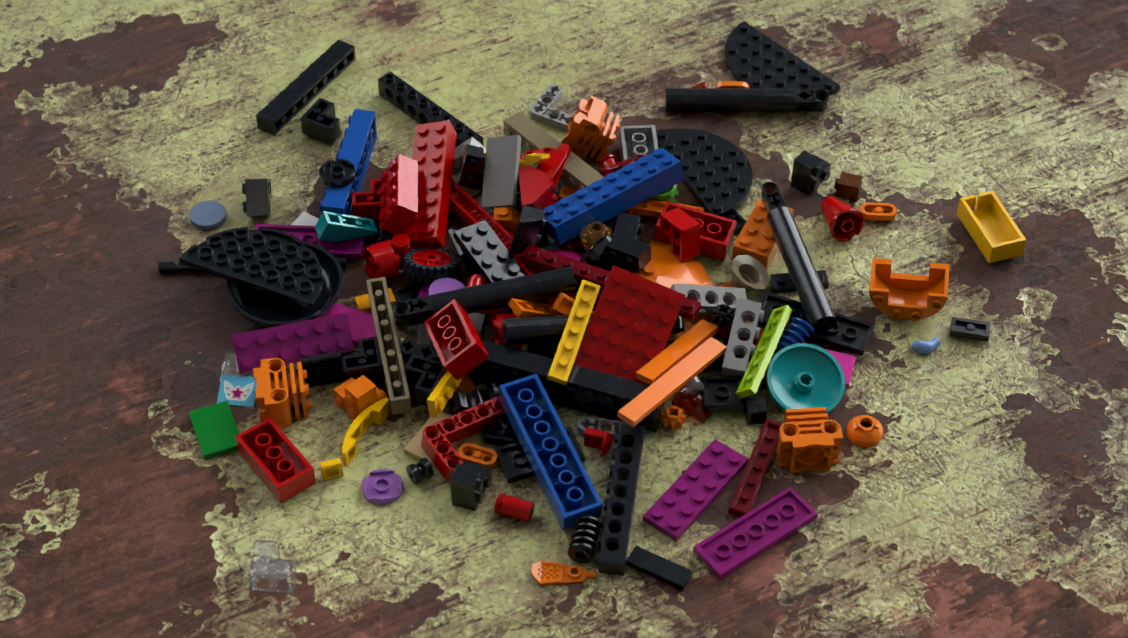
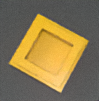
[320,458,343,480]

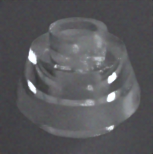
[679,376,704,396]

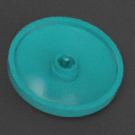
[765,343,845,414]

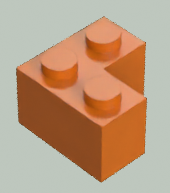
[333,375,378,420]

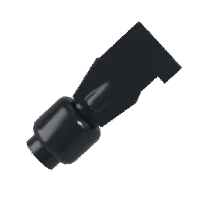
[743,387,767,425]

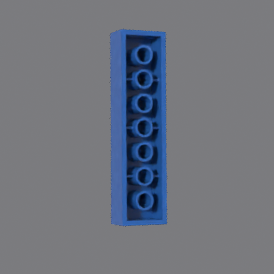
[320,109,377,216]
[542,148,685,245]
[498,374,603,530]

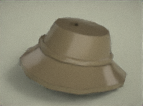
[731,255,769,292]

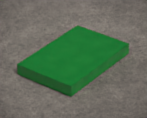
[188,401,239,460]

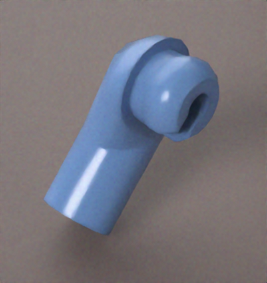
[911,337,941,355]

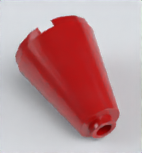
[820,196,864,242]

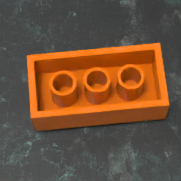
[732,199,794,270]

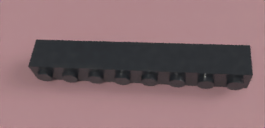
[256,39,356,136]

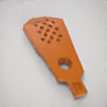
[532,560,596,586]

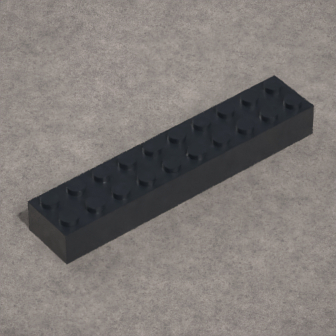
[469,339,665,432]

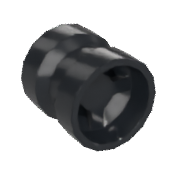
[406,457,434,485]

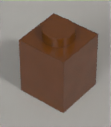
[834,172,863,201]

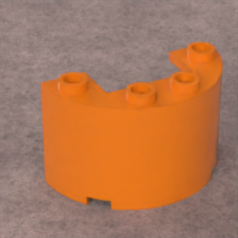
[869,258,950,321]

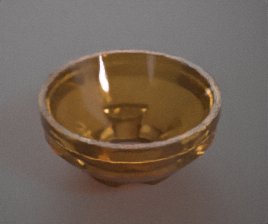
[580,221,613,248]

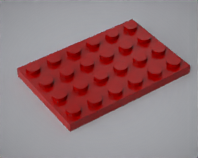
[574,265,686,385]

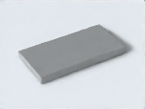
[481,135,521,209]

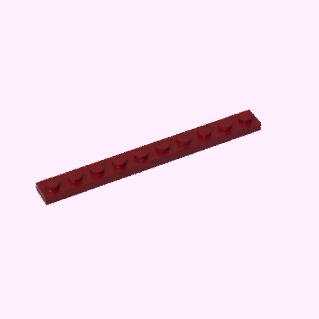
[520,244,701,320]

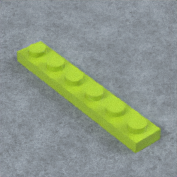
[736,305,792,398]

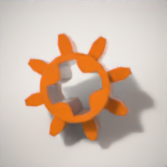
[661,406,686,431]

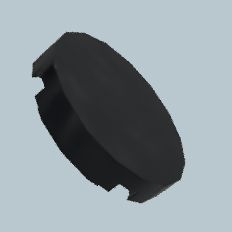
[319,158,356,188]

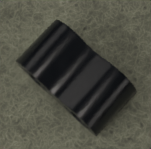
[400,338,437,362]
[448,389,487,416]

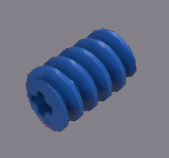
[776,317,814,352]

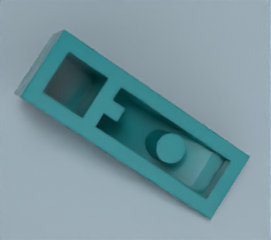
[315,211,378,242]

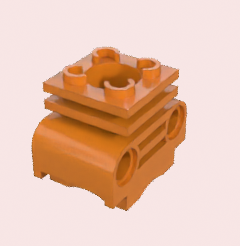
[561,96,620,161]
[253,358,311,429]
[776,407,843,473]

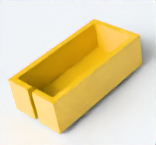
[957,191,1026,263]

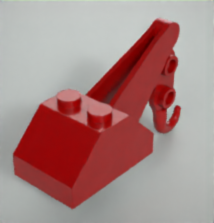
[518,144,571,210]

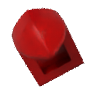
[584,427,613,457]

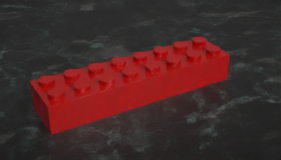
[403,120,457,250]

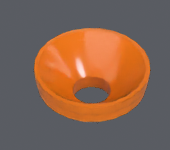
[846,415,883,447]

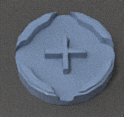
[190,201,227,230]

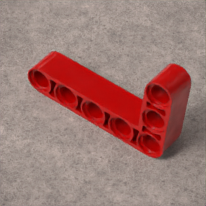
[421,397,506,481]

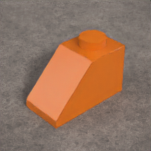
[494,207,521,236]

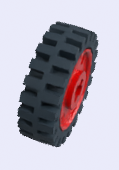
[404,246,459,285]

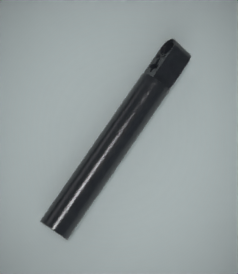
[665,88,829,112]
[761,182,837,332]
[393,266,576,327]
[501,313,685,345]

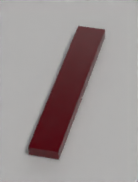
[728,419,782,517]

